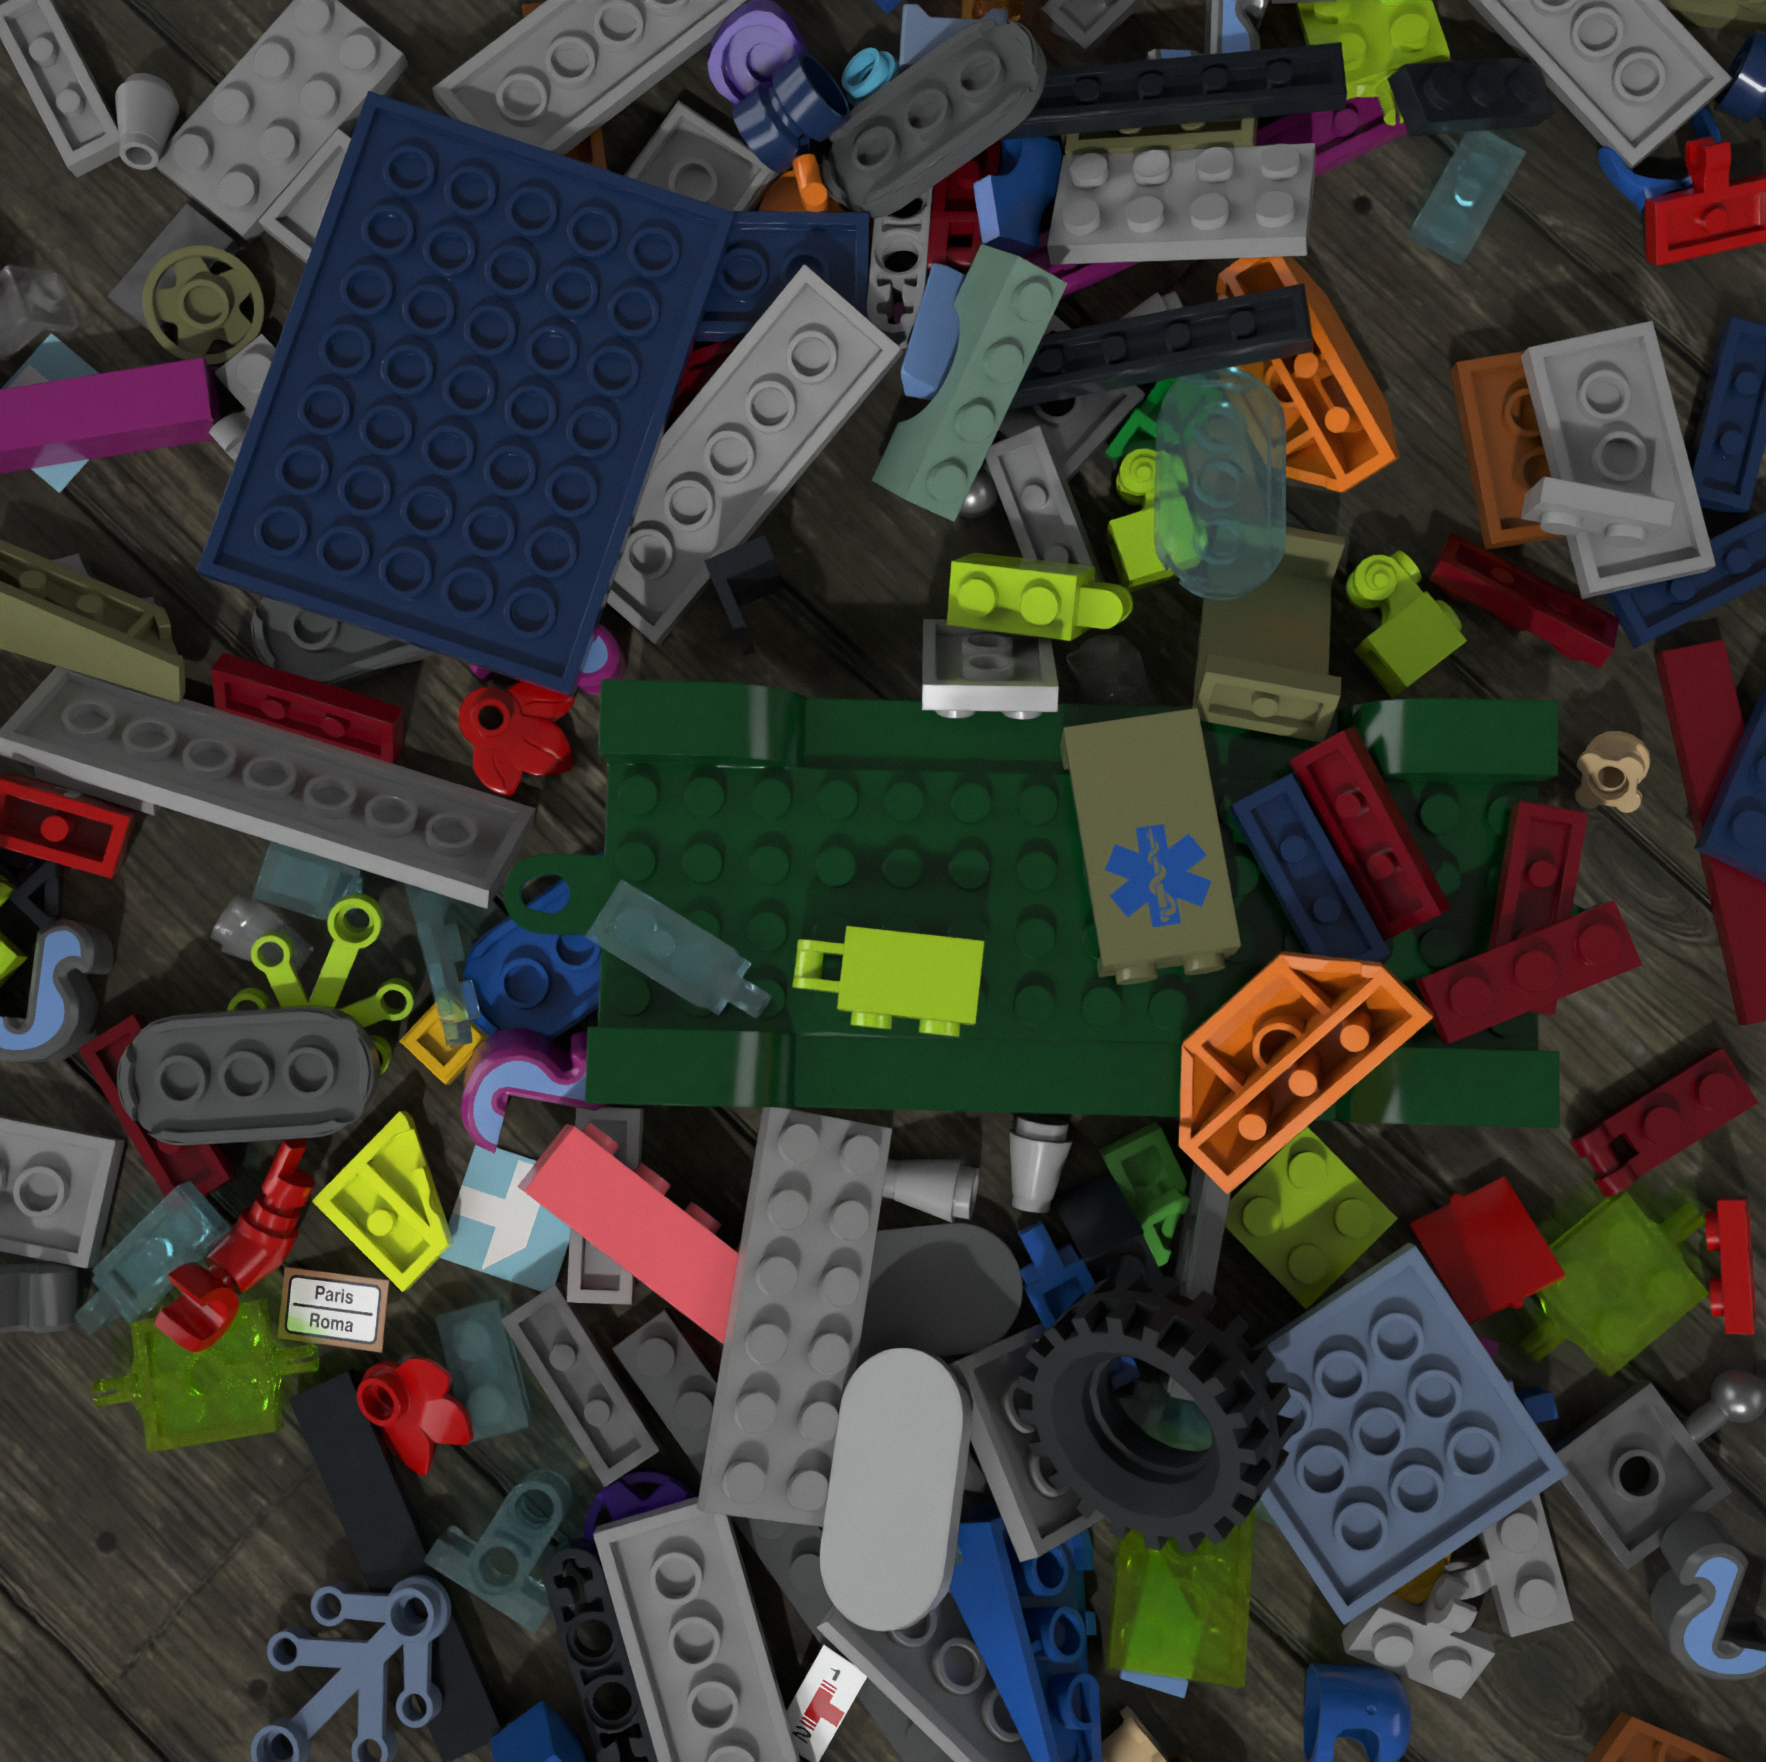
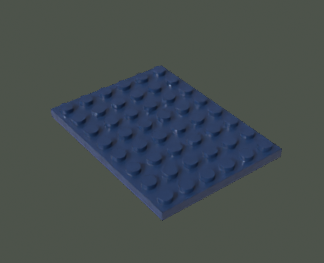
[196,91,736,698]

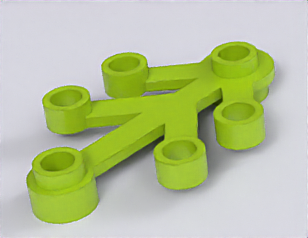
[227,893,416,1075]

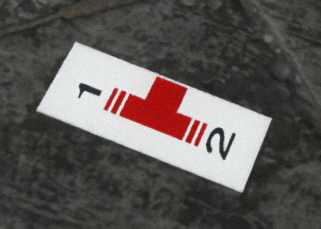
[786,1645,867,1762]

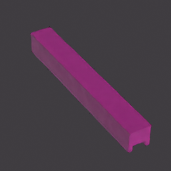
[0,357,222,474]

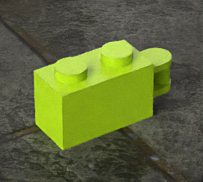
[947,552,1133,641]
[792,926,984,1037]

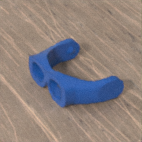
[1598,106,1721,214]

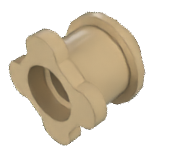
[1575,731,1651,813]
[1101,1706,1170,1762]

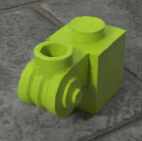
[1104,448,1207,593]
[1345,551,1467,699]

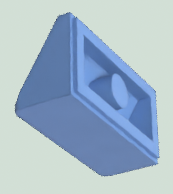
[901,263,966,401]

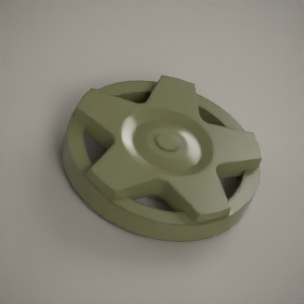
[142,245,265,366]

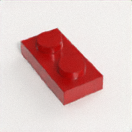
[1705,1196,1758,1335]

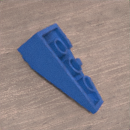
[949,1501,1102,1762]

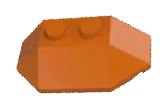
[1211,256,1400,493]
[1179,951,1434,1195]

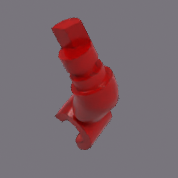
[153,1138,315,1353]

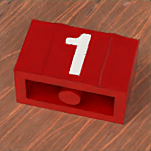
[0,772,139,879]

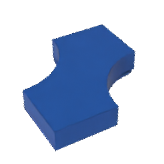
[973,136,1062,256]

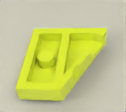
[312,1111,454,1292]

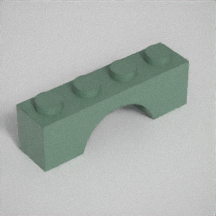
[871,244,1068,522]

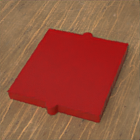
[1410,1176,1566,1326]

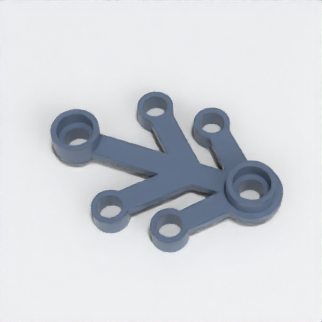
[251,1575,451,1762]

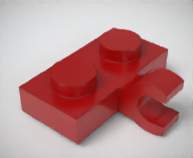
[1645,136,1766,266]

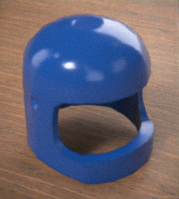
[1303,1663,1412,1762]

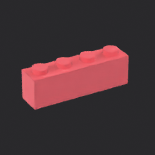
[517,1123,741,1345]

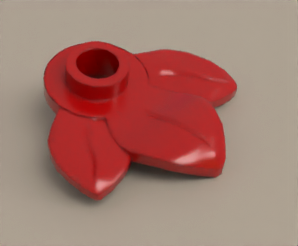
[458,681,575,798]
[357,1357,474,1476]

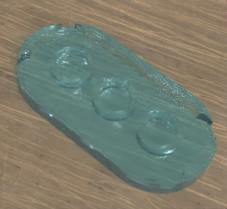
[1154,367,1286,601]

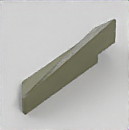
[0,539,185,702]

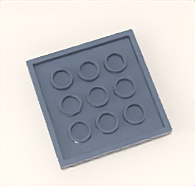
[1194,1243,1569,1625]

